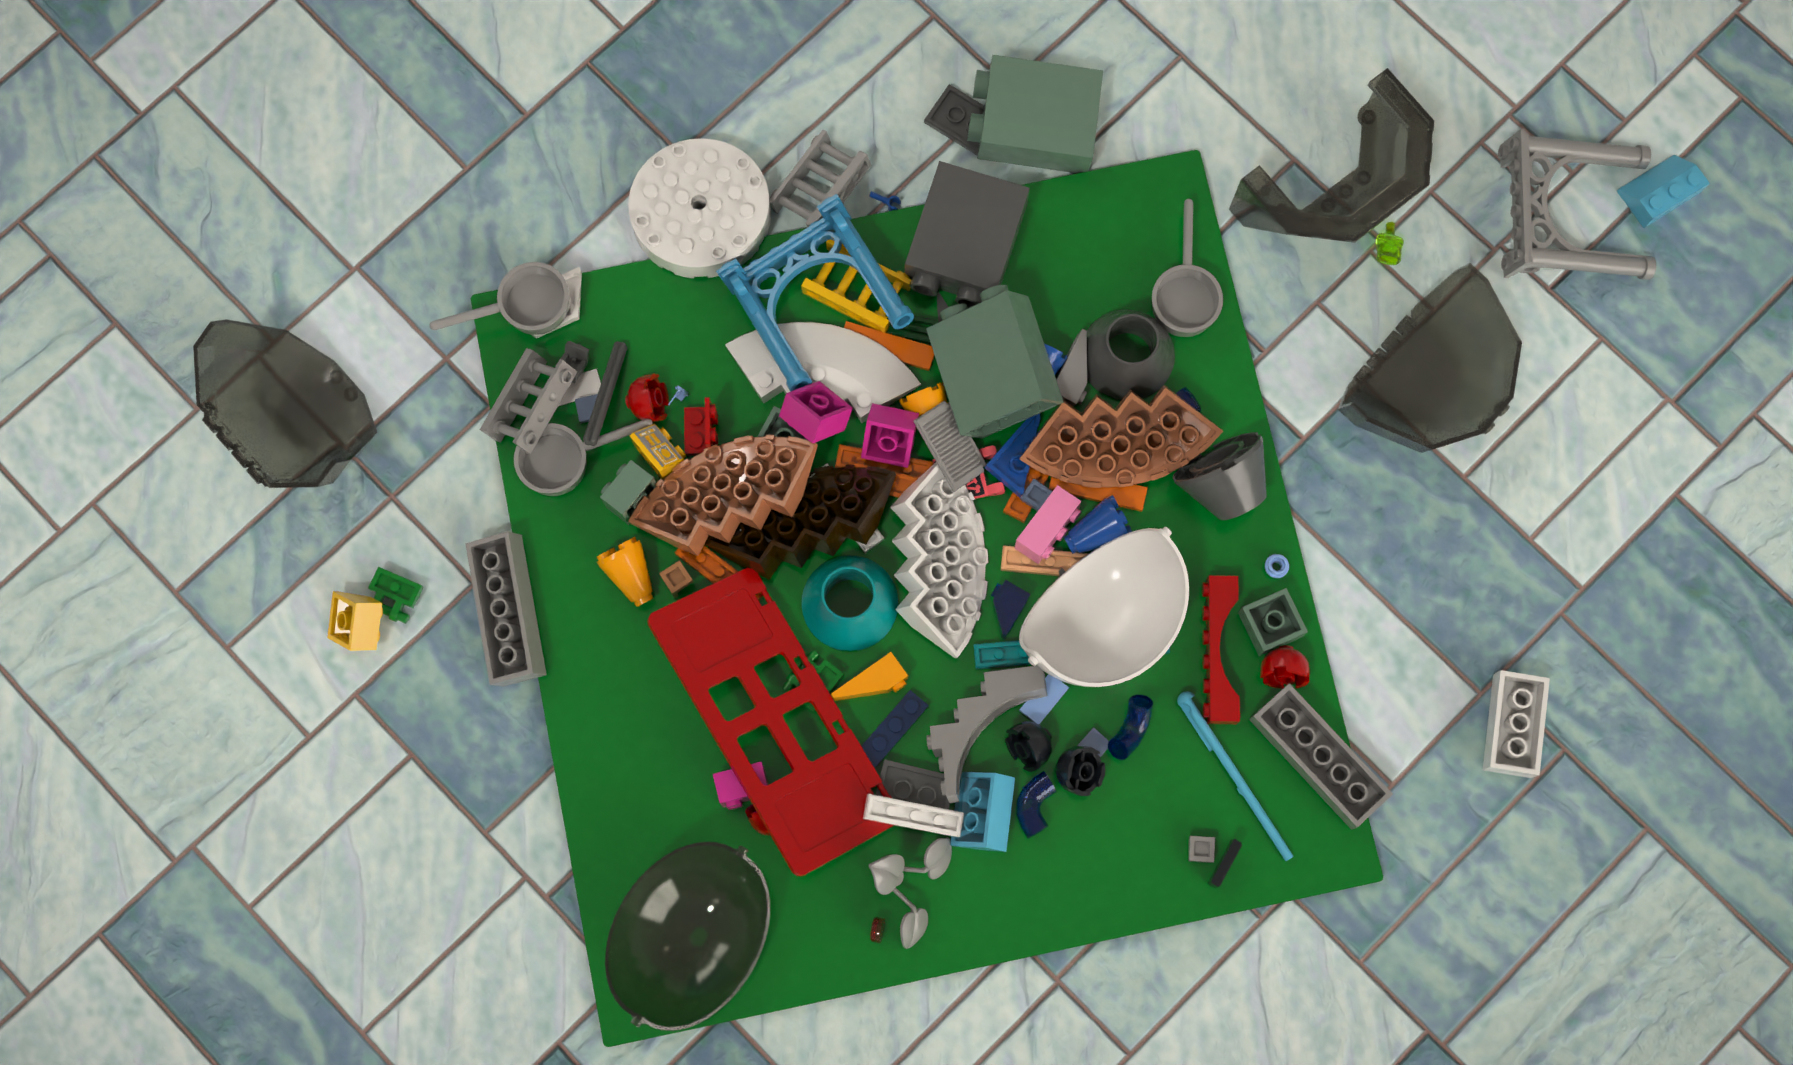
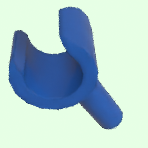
[869,191,901,211]

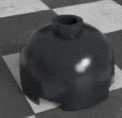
[1005,721,1052,772]
[1056,746,1105,796]

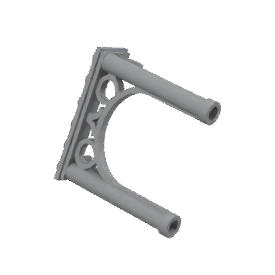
[1498,129,1656,280]

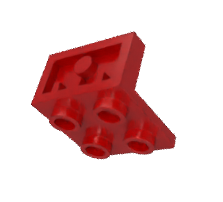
[684,397,718,456]

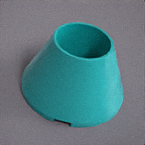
[802,555,898,651]

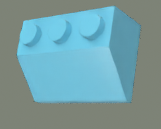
[1617,155,1710,228]
[951,772,1015,852]

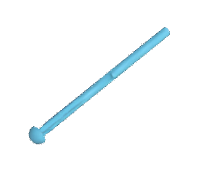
[1177,691,1293,861]

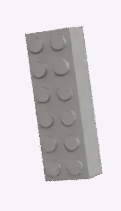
[465,531,547,687]
[1249,683,1393,830]

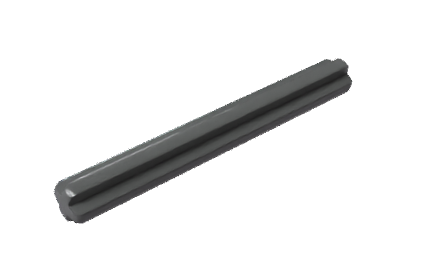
[583,341,627,446]

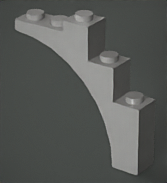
[927,666,1047,803]

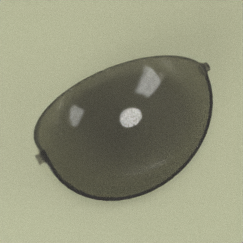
[605,842,770,1031]

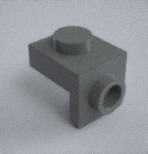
[554,341,589,383]

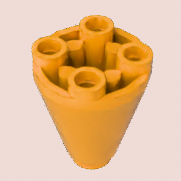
[596,537,653,607]

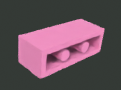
[1015,485,1082,564]

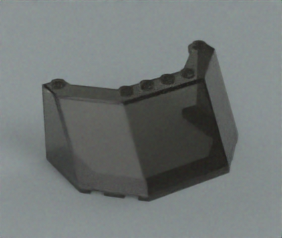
[1229,68,1434,243]

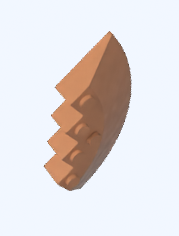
[1019,385,1223,488]
[628,435,818,556]

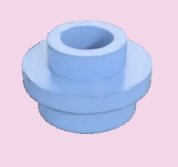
[1264,554,1289,578]

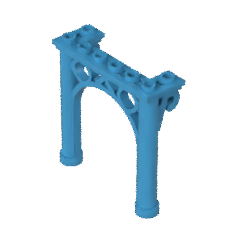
[716,194,914,391]

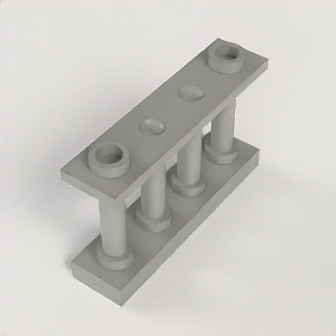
[770,130,871,227]
[479,348,578,454]

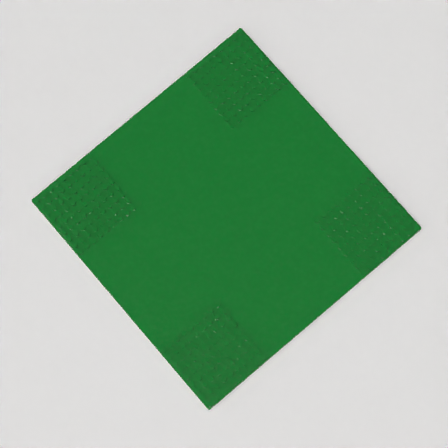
[471,150,1383,1047]

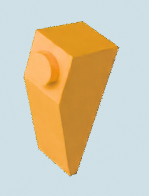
[831,652,908,701]

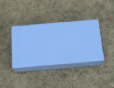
[1019,674,1069,724]

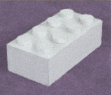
[1483,670,1550,778]

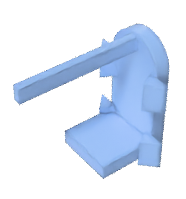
[668,386,689,405]

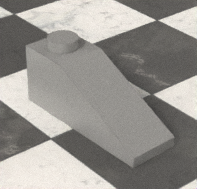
[1056,329,1087,407]

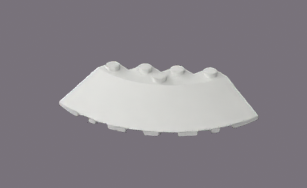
[725,322,921,423]
[890,462,988,658]

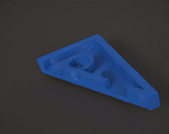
[985,413,1041,498]

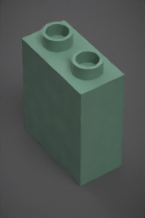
[967,55,1103,173]
[926,285,1064,439]

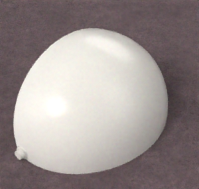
[1019,527,1189,687]

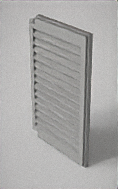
[913,401,987,492]

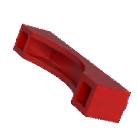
[1202,575,1240,725]

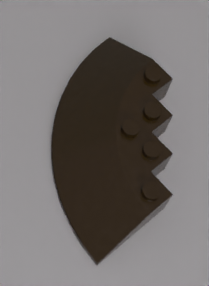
[705,465,896,580]

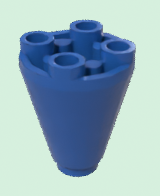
[1064,495,1132,554]

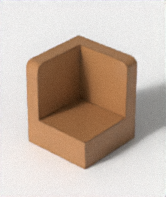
[659,560,693,598]

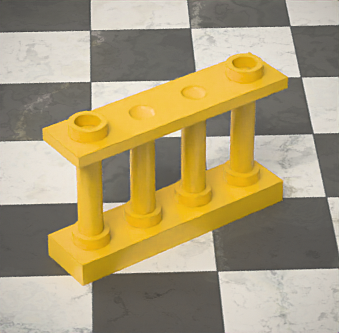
[801,240,912,333]

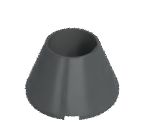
[1087,309,1175,401]
[1173,432,1267,520]

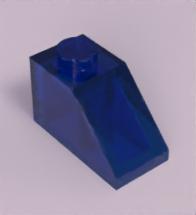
[991,580,1031,639]

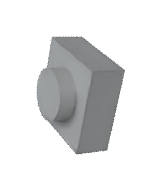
[1188,836,1215,863]

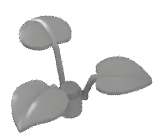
[869,837,952,949]

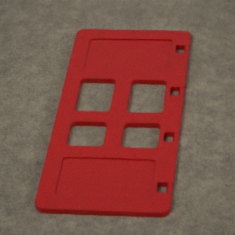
[647,568,895,876]

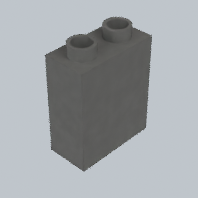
[905,161,1030,308]

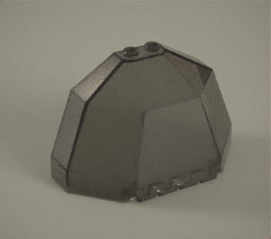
[1338,263,1522,453]
[193,319,377,488]

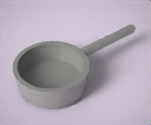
[1152,199,1223,337]
[430,262,570,335]
[514,419,653,496]

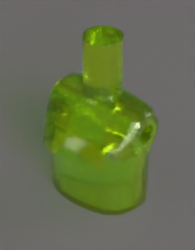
[1376,222,1404,265]

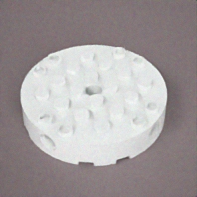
[628,138,771,278]

